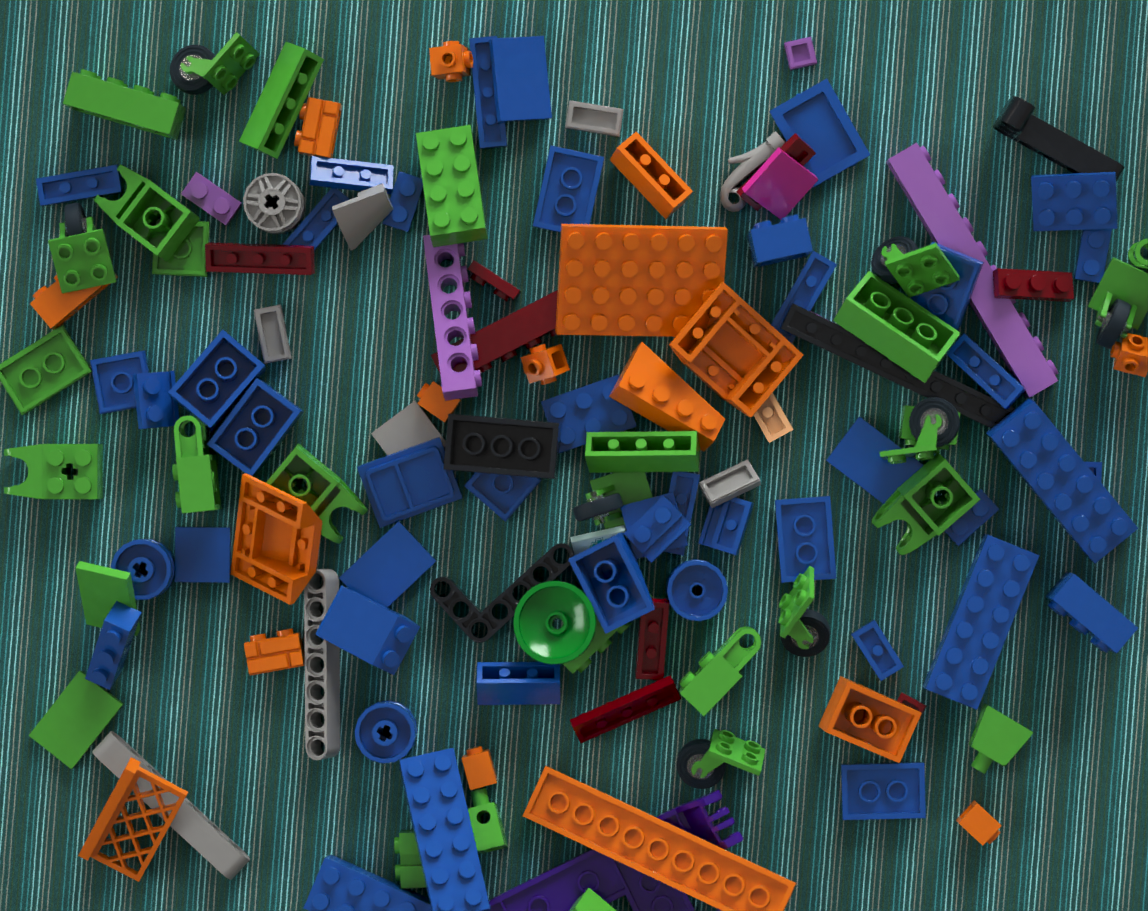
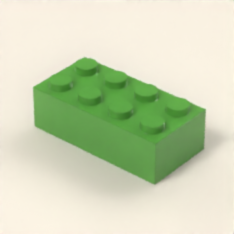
[63,69,186,140]
[416,125,488,247]
[833,271,960,383]

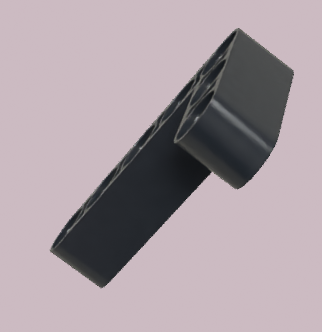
[993,96,1125,183]
[430,543,574,643]

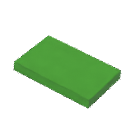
[0,325,92,415]
[75,561,141,636]
[29,670,124,769]

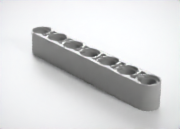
[304,568,340,760]
[92,731,250,880]

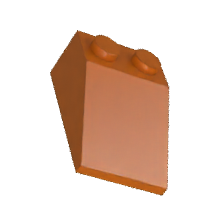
[818,676,922,763]

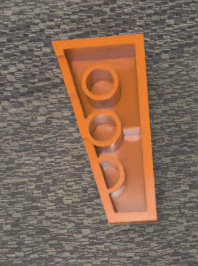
[609,342,725,452]

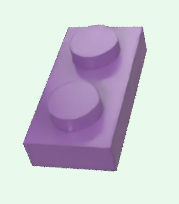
[181,172,242,226]

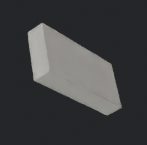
[565,100,624,137]
[254,304,292,364]
[699,459,761,508]

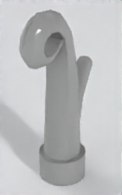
[720,131,786,212]

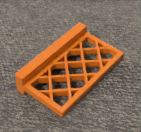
[78,757,188,882]

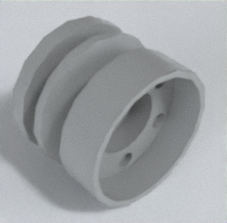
[243,173,305,234]

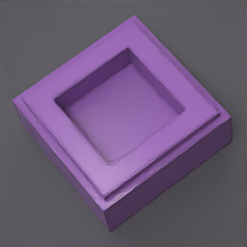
[784,37,817,71]

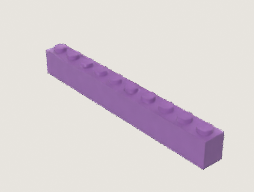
[886,143,1058,398]

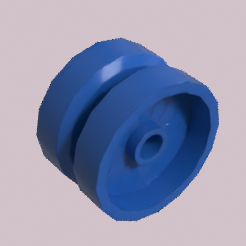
[111,539,175,600]
[665,559,728,621]
[355,700,418,764]

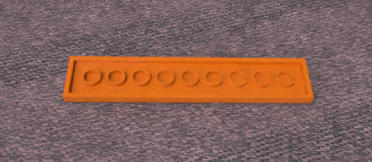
[523,766,797,911]

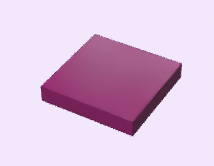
[742,147,819,220]

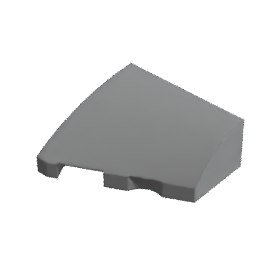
[332,183,393,250]

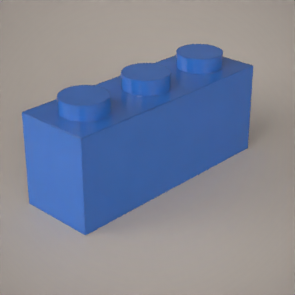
[85,601,142,690]
[476,662,561,705]

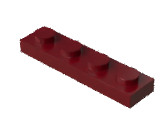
[205,242,315,275]
[570,675,681,743]

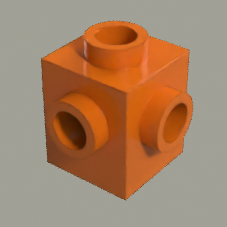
[429,41,474,82]
[1110,333,1148,377]
[521,343,570,385]

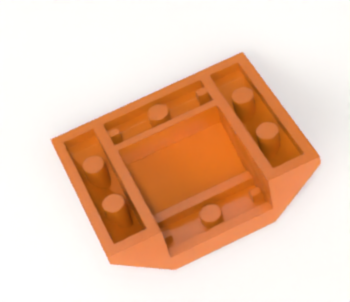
[669,282,804,418]
[230,473,322,605]

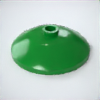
[513,581,596,665]

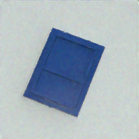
[769,79,870,188]
[357,437,462,528]

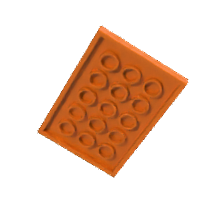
[555,224,728,337]

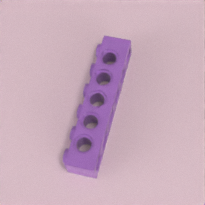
[423,235,482,401]

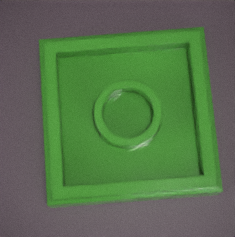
[152,219,210,277]

